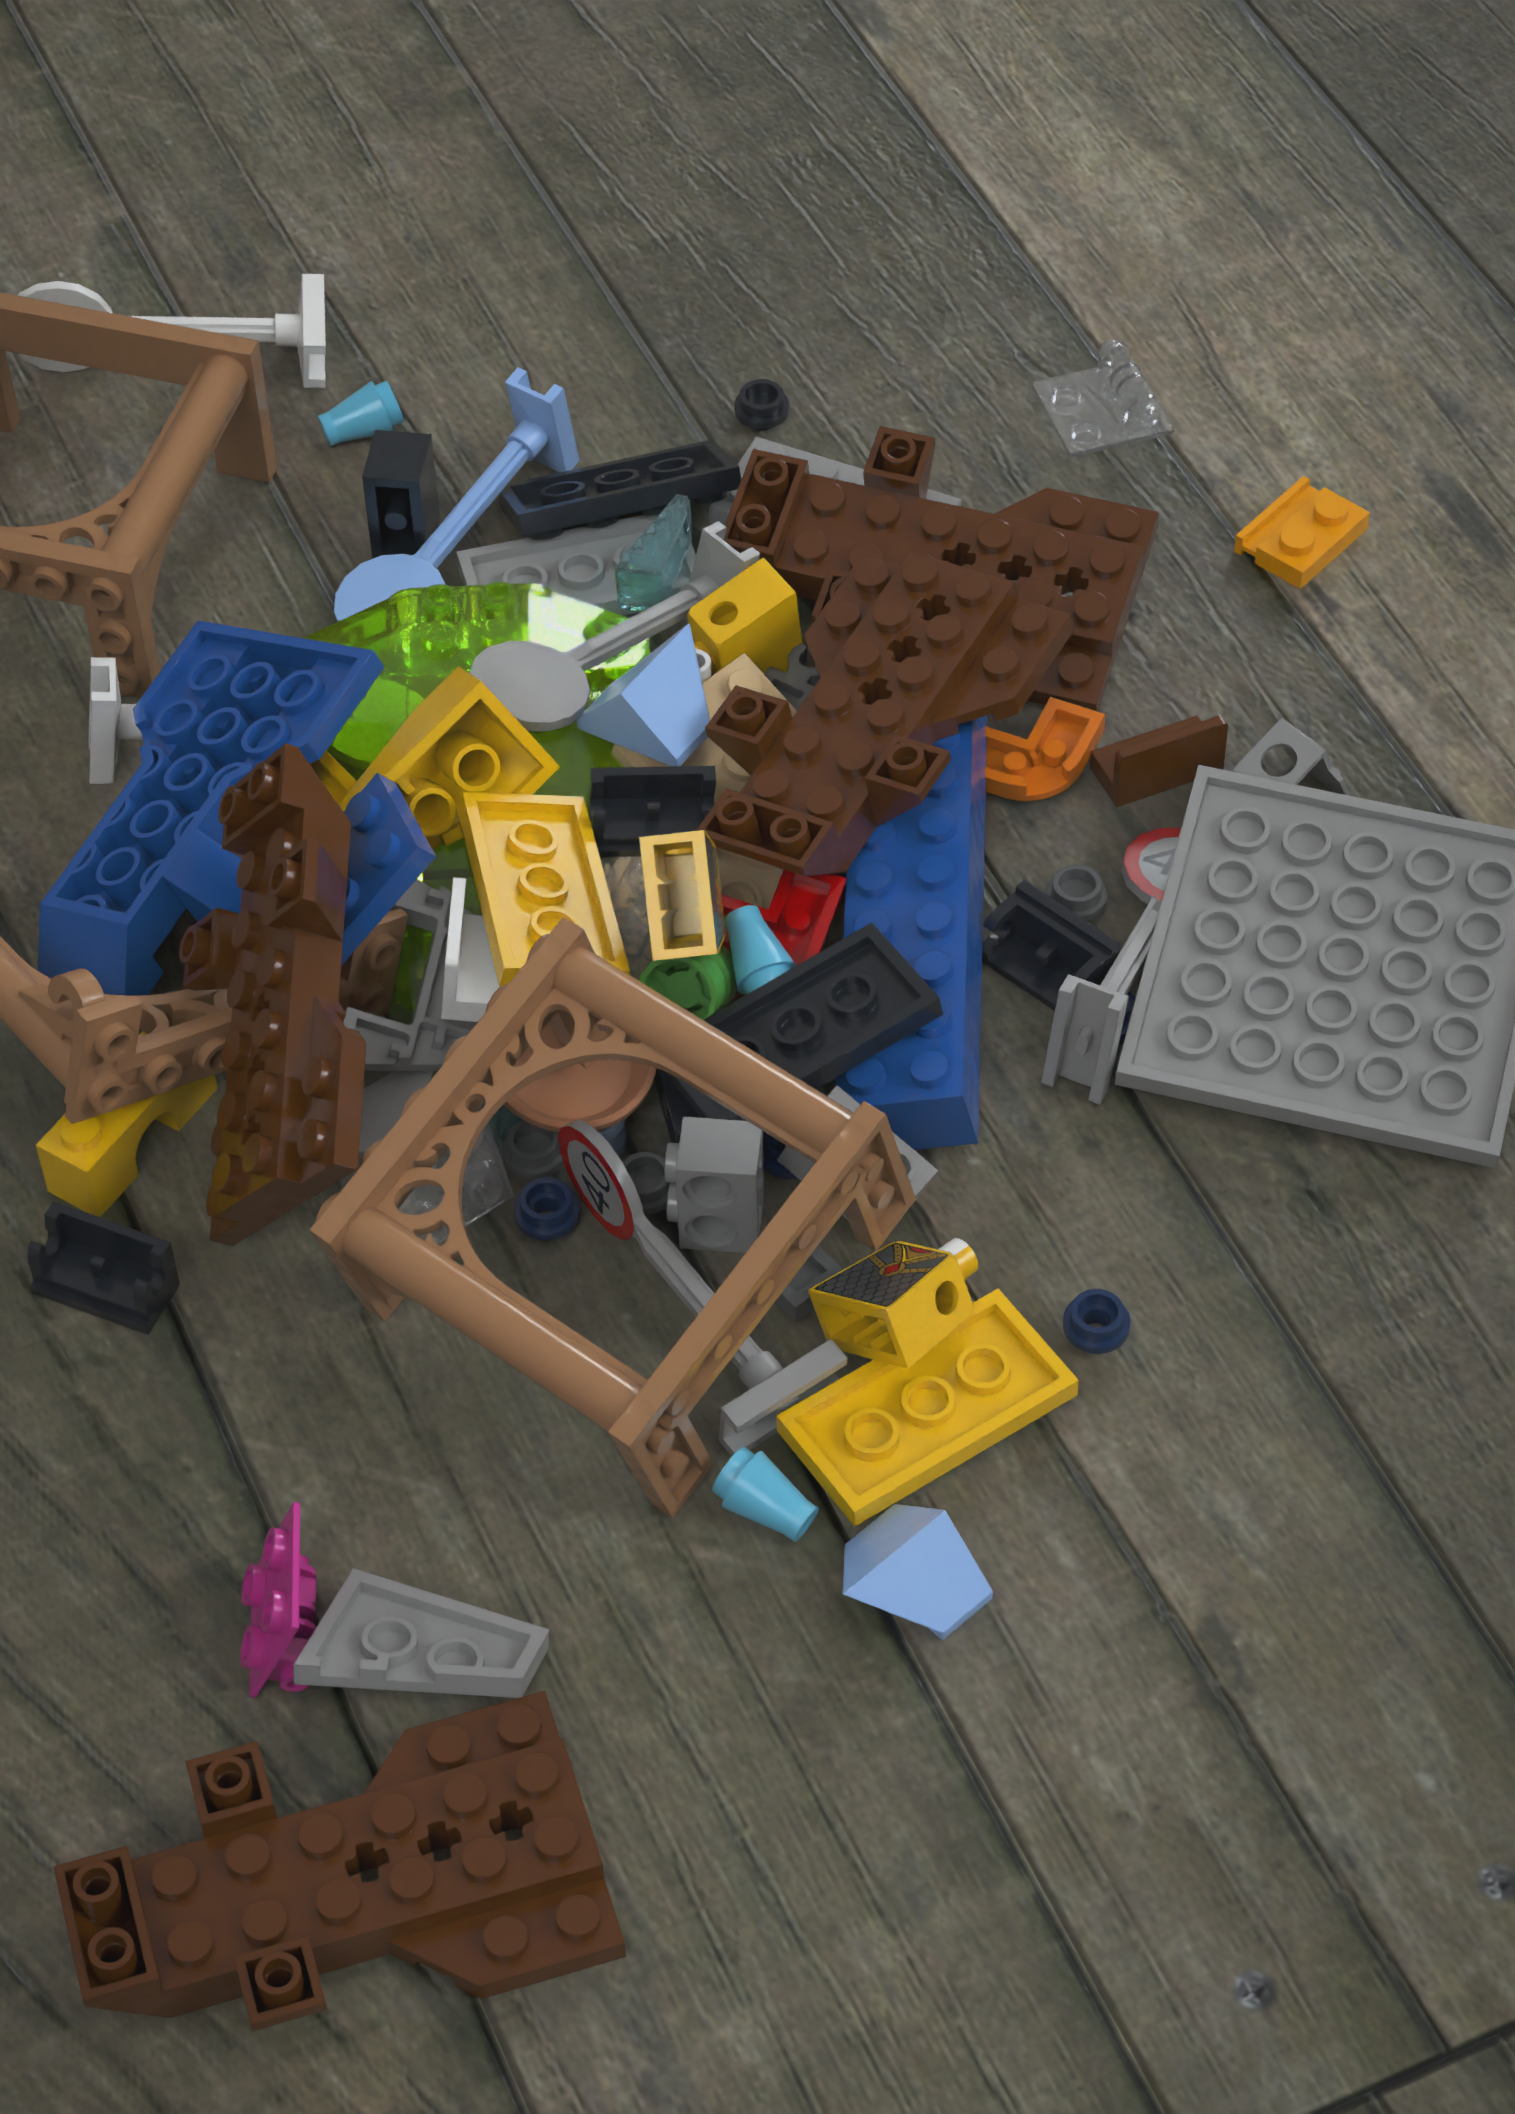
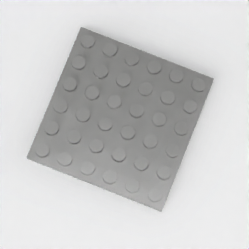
[1115,765,1515,1168]

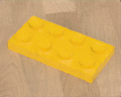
[458,792,630,987]
[776,1288,1079,1527]

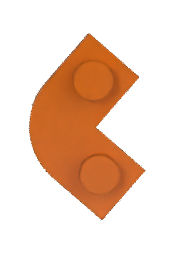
[985,697,1105,801]

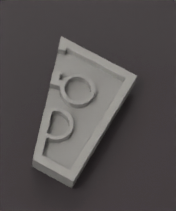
[294,1568,549,1698]

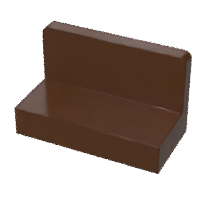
[1090,715,1228,808]

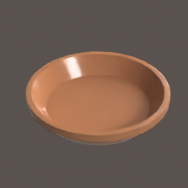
[503,1022,657,1132]

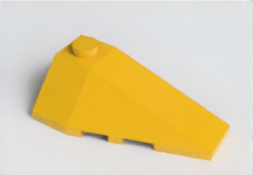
[338,666,560,849]

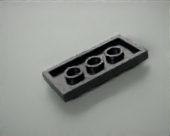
[498,439,741,540]
[662,922,943,1121]

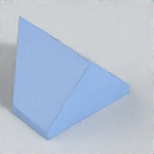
[576,623,710,767]
[843,1504,993,1641]

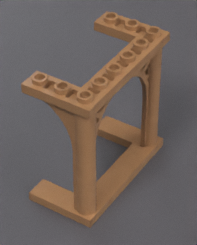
[0,292,277,698]
[309,917,916,1519]

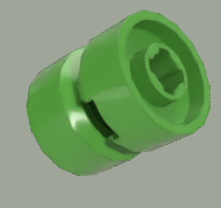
[639,945,737,1020]

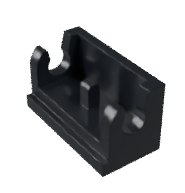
[587,766,716,857]
[982,880,1121,1011]
[27,1201,180,1335]

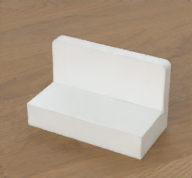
[441,877,500,1022]

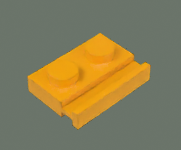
[1234,476,1370,589]

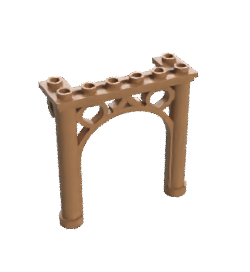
[0,852,408,1124]

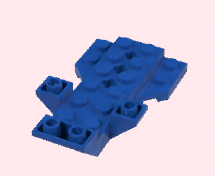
[38,620,384,996]

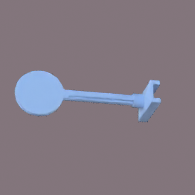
[334,367,580,652]

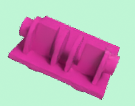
[240,1502,316,1698]

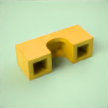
[36,1031,218,1217]

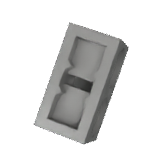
[665,1117,764,1253]

